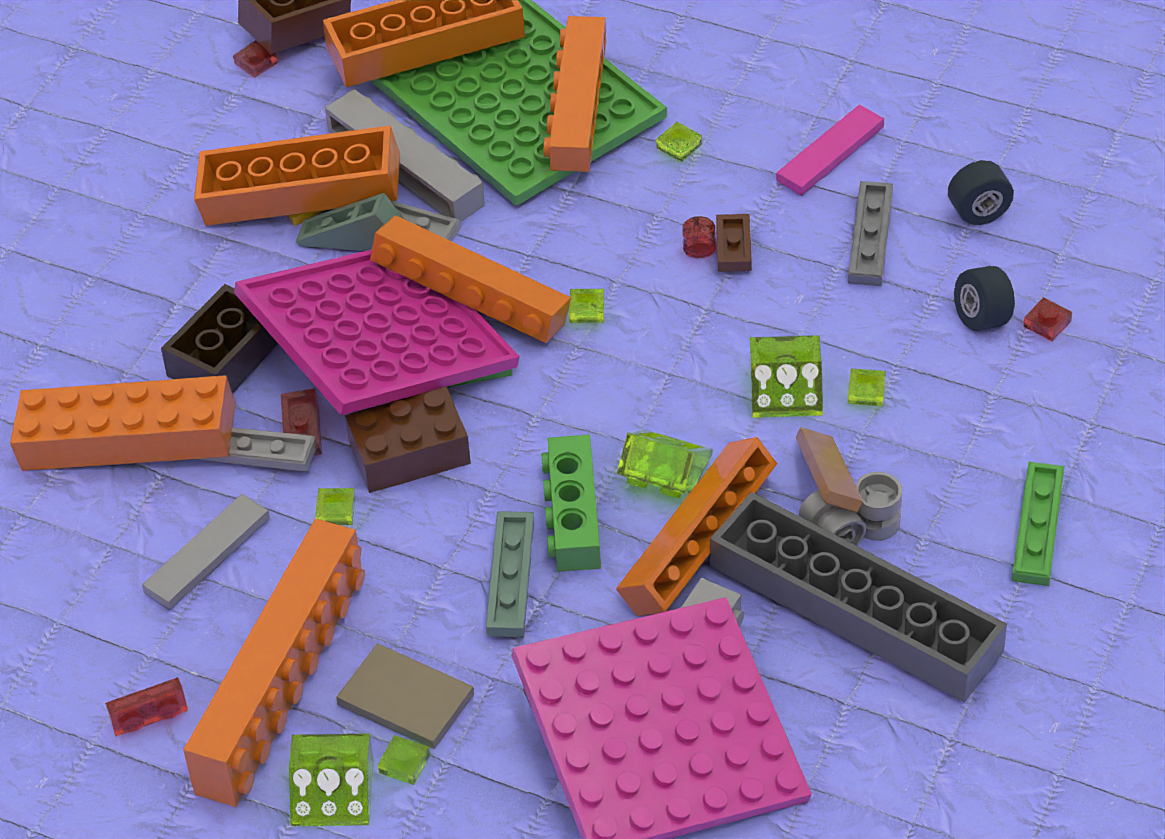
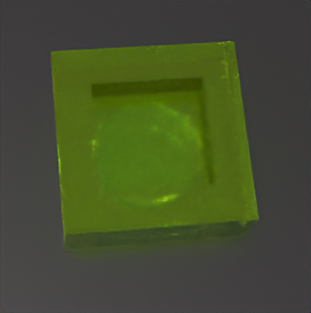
[656,122,702,162]
[569,289,605,323]
[848,368,886,406]
[315,488,355,525]
[378,735,430,785]

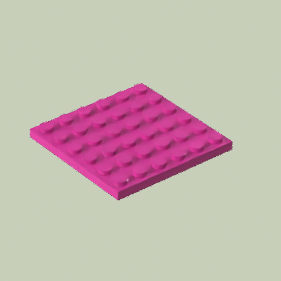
[234,250,520,415]
[511,597,812,839]

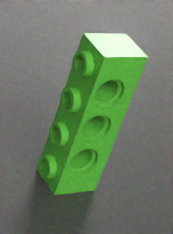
[541,434,601,572]

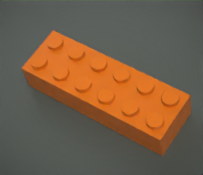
[323,0,525,87]
[194,125,400,226]
[10,375,236,471]

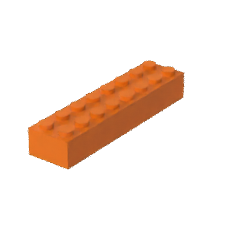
[183,518,365,807]

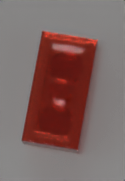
[281,388,322,455]
[105,677,188,736]

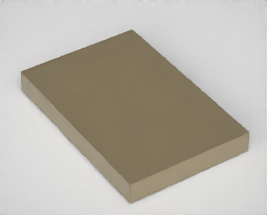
[336,643,474,749]

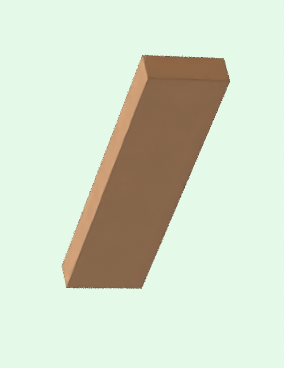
[795,427,863,512]

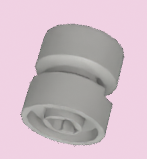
[855,472,902,541]
[799,490,866,546]

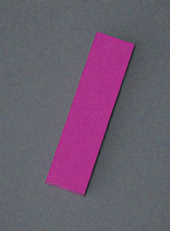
[776,104,885,196]

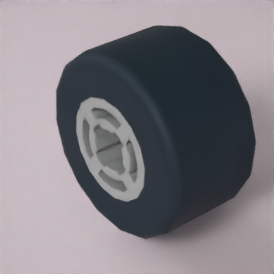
[948,160,1014,225]
[954,266,1015,331]

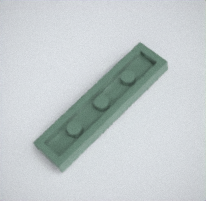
[486,511,534,637]

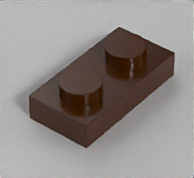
[716,214,752,272]

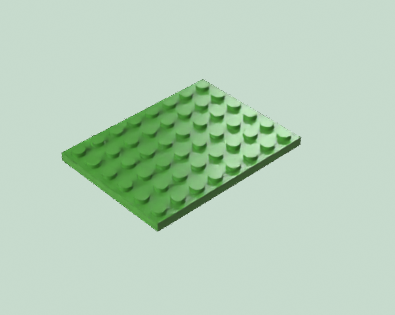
[371,0,667,206]

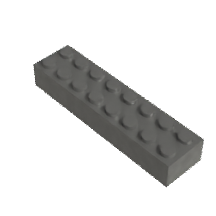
[710,492,1007,702]

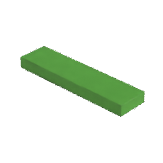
[1012,461,1065,586]

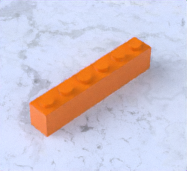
[544,16,607,172]
[370,215,571,343]
[616,437,777,616]

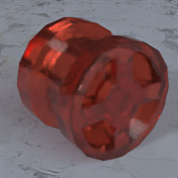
[682,216,716,259]

